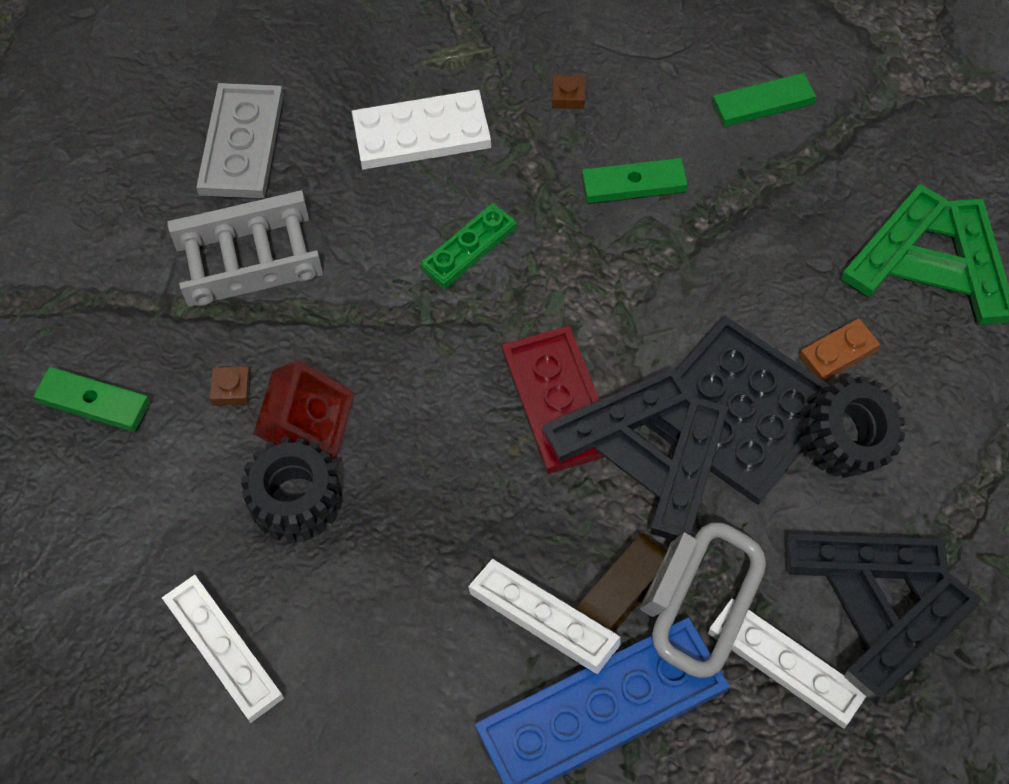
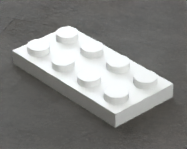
[352,90,491,170]

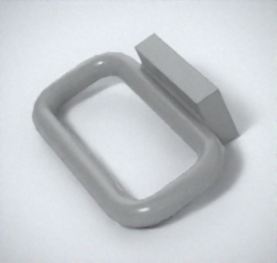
[640,522,766,678]

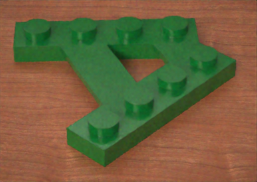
[841,184,1009,325]

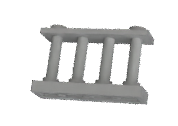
[167,190,323,307]

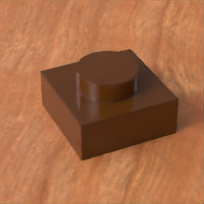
[552,75,585,109]
[210,366,251,406]

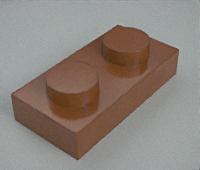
[799,318,881,381]

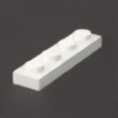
[468,559,621,674]
[162,575,284,723]
[708,599,866,729]

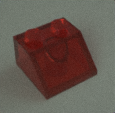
[253,360,354,458]

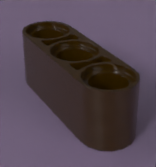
[576,533,667,633]

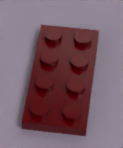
[502,325,604,475]

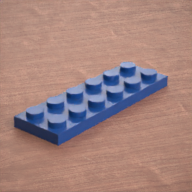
[475,617,730,784]

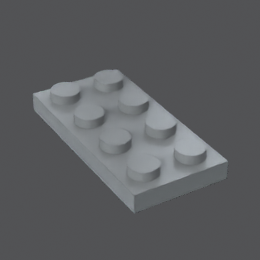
[196,83,284,199]

